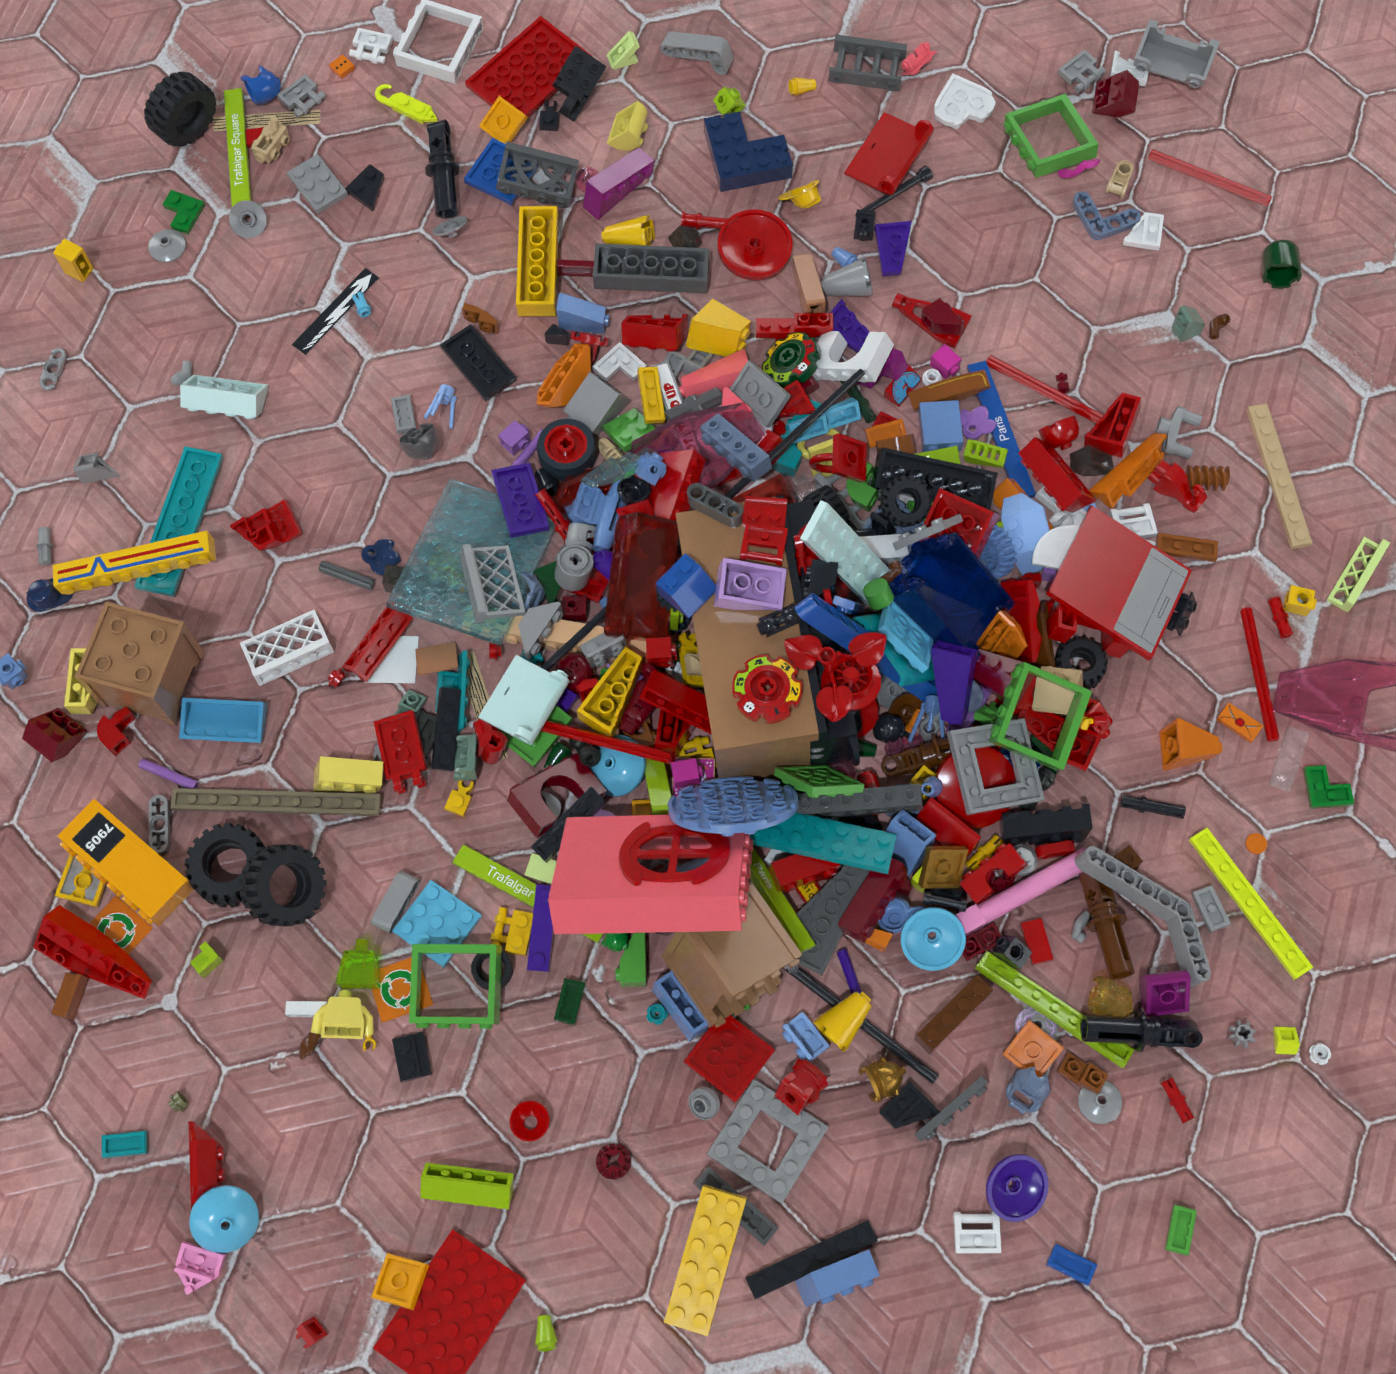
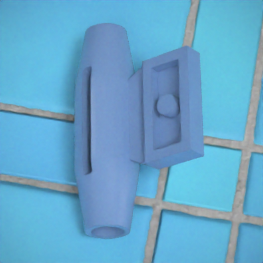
[569,478,626,552]

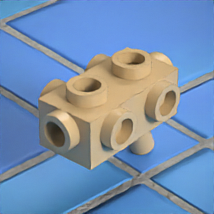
[251,117,290,163]

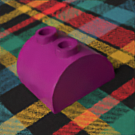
[1139,970,1191,1017]

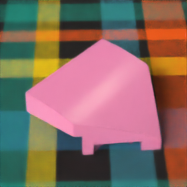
[174,1241,227,1295]

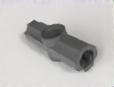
[664,387,723,428]

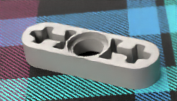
[149,795,171,856]

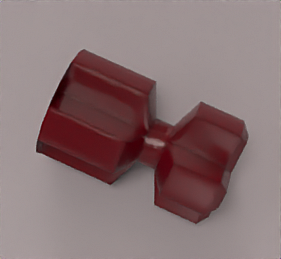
[1056,372,1070,393]

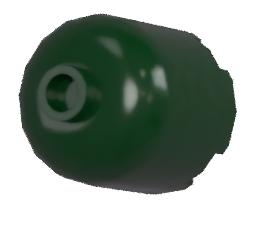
[1262,239,1302,289]

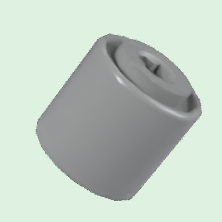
[554,545,594,591]

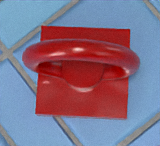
[808,433,867,483]

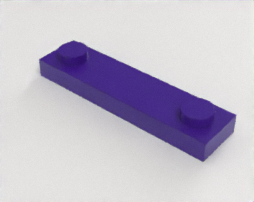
[527,884,554,972]

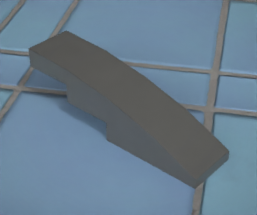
[693,1166,778,1246]

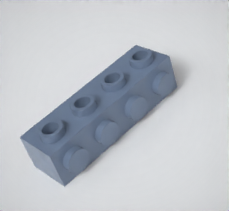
[700,413,772,482]

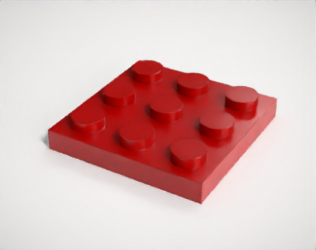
[683,1015,775,1103]

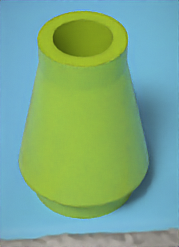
[535,1315,558,1352]

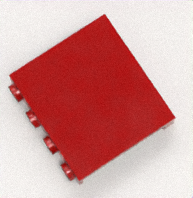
[621,449,706,530]

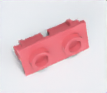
[901,42,937,76]

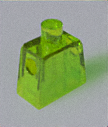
[335,939,381,989]

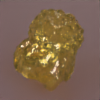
[1088,976,1133,1017]

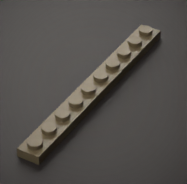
[170,788,381,816]

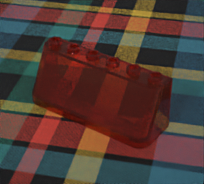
[604,512,679,642]

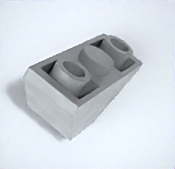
[518,602,563,660]

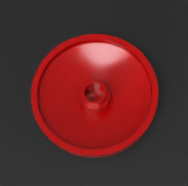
[717,209,793,280]
[935,747,1016,829]

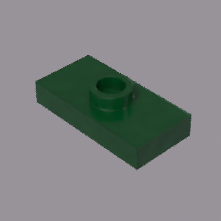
[554,978,586,1026]

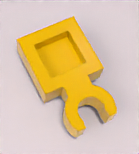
[444,780,474,817]

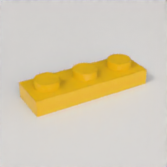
[637,367,665,424]

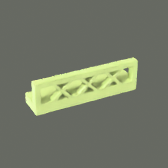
[1326,537,1390,613]

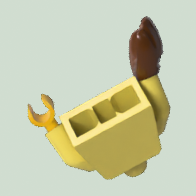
[299,990,376,1059]

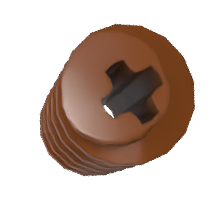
[1186,465,1230,491]

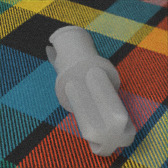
[36,527,53,566]

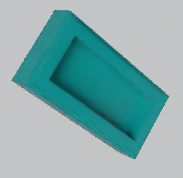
[102,1131,148,1159]

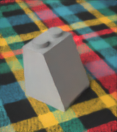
[563,372,631,436]

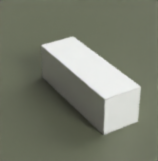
[285,1001,328,1017]

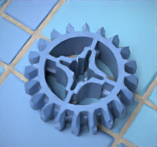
[980,525,1017,579]

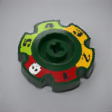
[762,332,821,388]

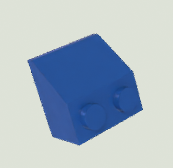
[656,553,716,619]

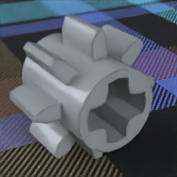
[1227,1021,1256,1049]

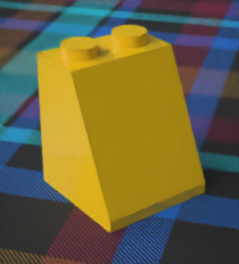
[686,298,751,357]

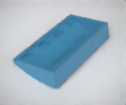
[179,698,267,743]

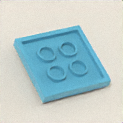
[878,601,934,673]
[392,880,482,968]

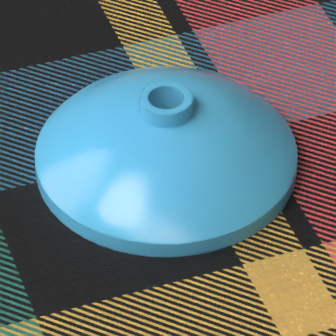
[589,735,646,797]
[901,907,966,971]
[189,1185,259,1253]

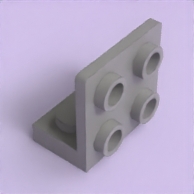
[580,626,627,668]

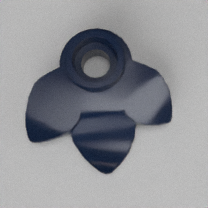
[361,539,401,576]

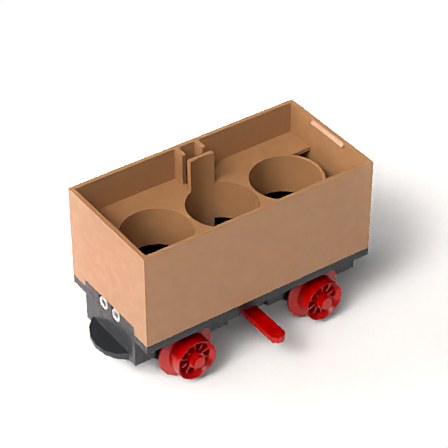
[675,495,881,782]

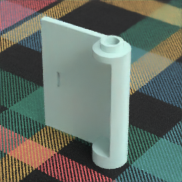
[478,655,570,745]

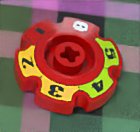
[732,655,803,724]

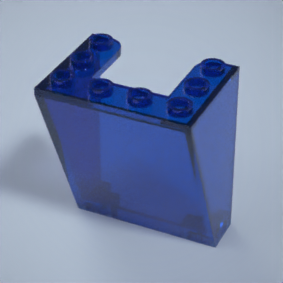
[889,532,1015,661]

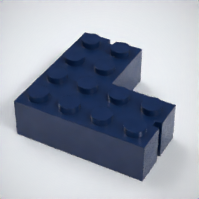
[704,111,793,192]

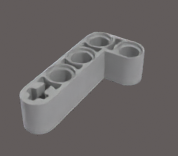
[660,31,734,75]

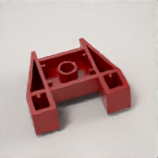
[1047,601,1130,658]

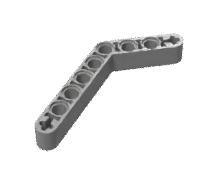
[1075,846,1211,987]

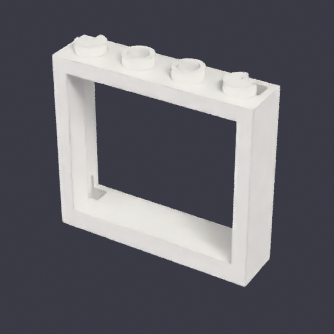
[393,0,484,84]

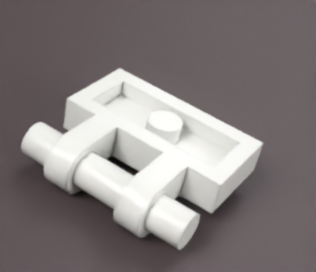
[349,28,393,64]

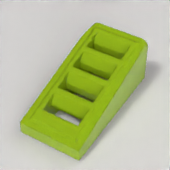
[963,439,1008,468]

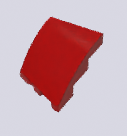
[230,499,303,551]

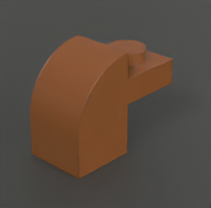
[875,434,916,454]

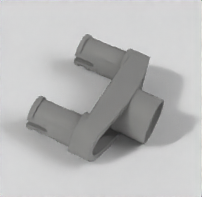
[1155,406,1202,460]

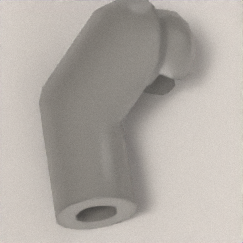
[171,361,192,386]
[1071,911,1092,943]

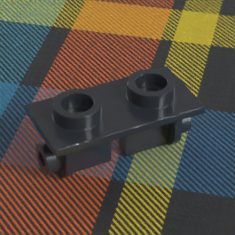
[1166,592,1197,636]

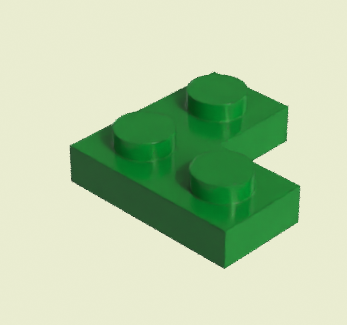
[163,190,206,235]
[1303,765,1354,809]

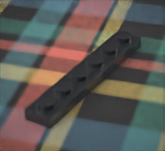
[746,1220,878,1299]

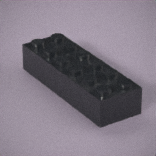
[870,447,998,510]

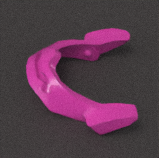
[1058,147,1101,178]

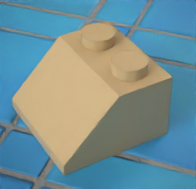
[1032,666,1083,715]

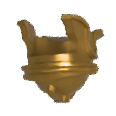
[858,1057,906,1103]

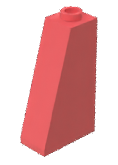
[679,349,748,398]

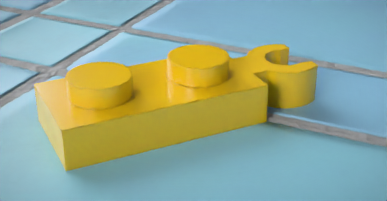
[678,632,704,688]

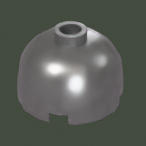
[399,423,439,460]

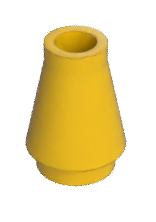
[788,77,816,96]

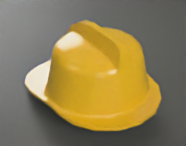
[778,180,821,208]

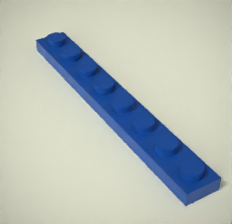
[832,595,866,615]

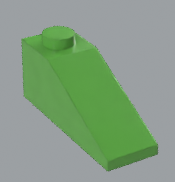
[615,933,647,987]

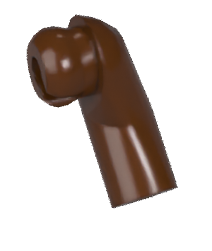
[1209,314,1230,339]
[880,560,902,584]

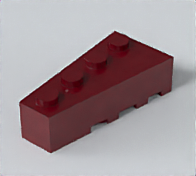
[958,643,1034,710]

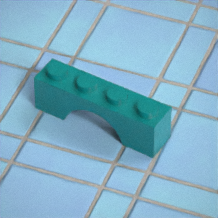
[773,399,821,478]

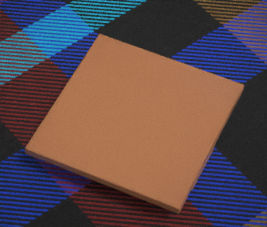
[415,642,458,675]

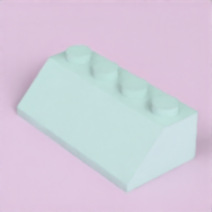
[180,374,268,419]

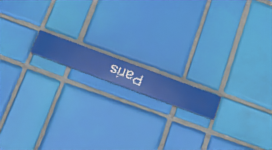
[967,360,1036,498]

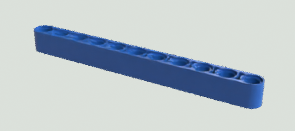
[795,593,938,702]

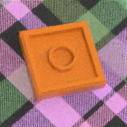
[1002,1020,1064,1077]

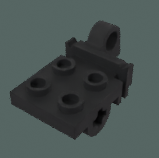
[552,46,607,122]

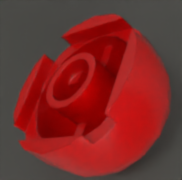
[1038,416,1080,451]

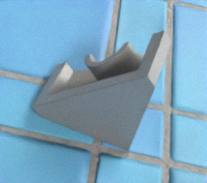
[73,452,121,484]

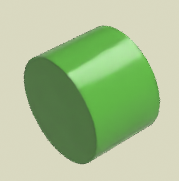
[863,578,894,610]

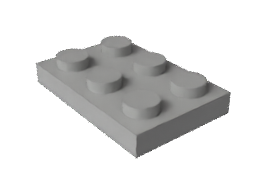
[286,154,348,214]
[730,360,791,428]

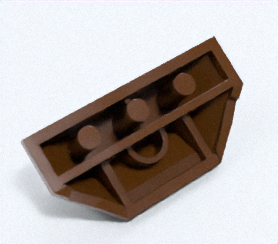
[1028,601,1056,669]

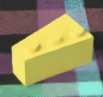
[64,648,97,715]
[313,756,383,794]

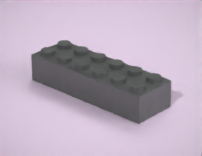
[593,243,709,293]

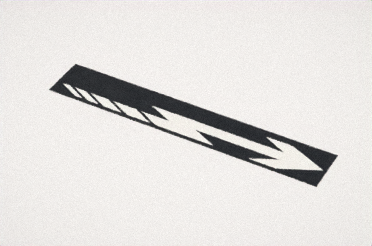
[292,268,379,355]

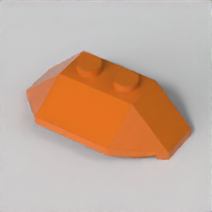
[536,343,591,407]
[973,611,1028,660]

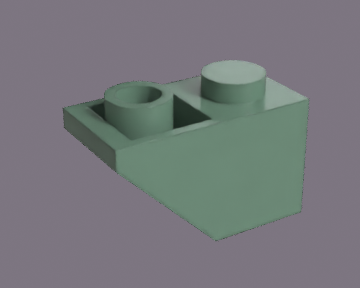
[1172,306,1205,342]

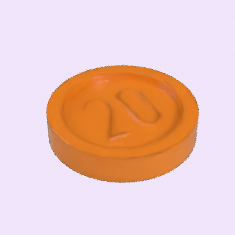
[1245,833,1267,855]

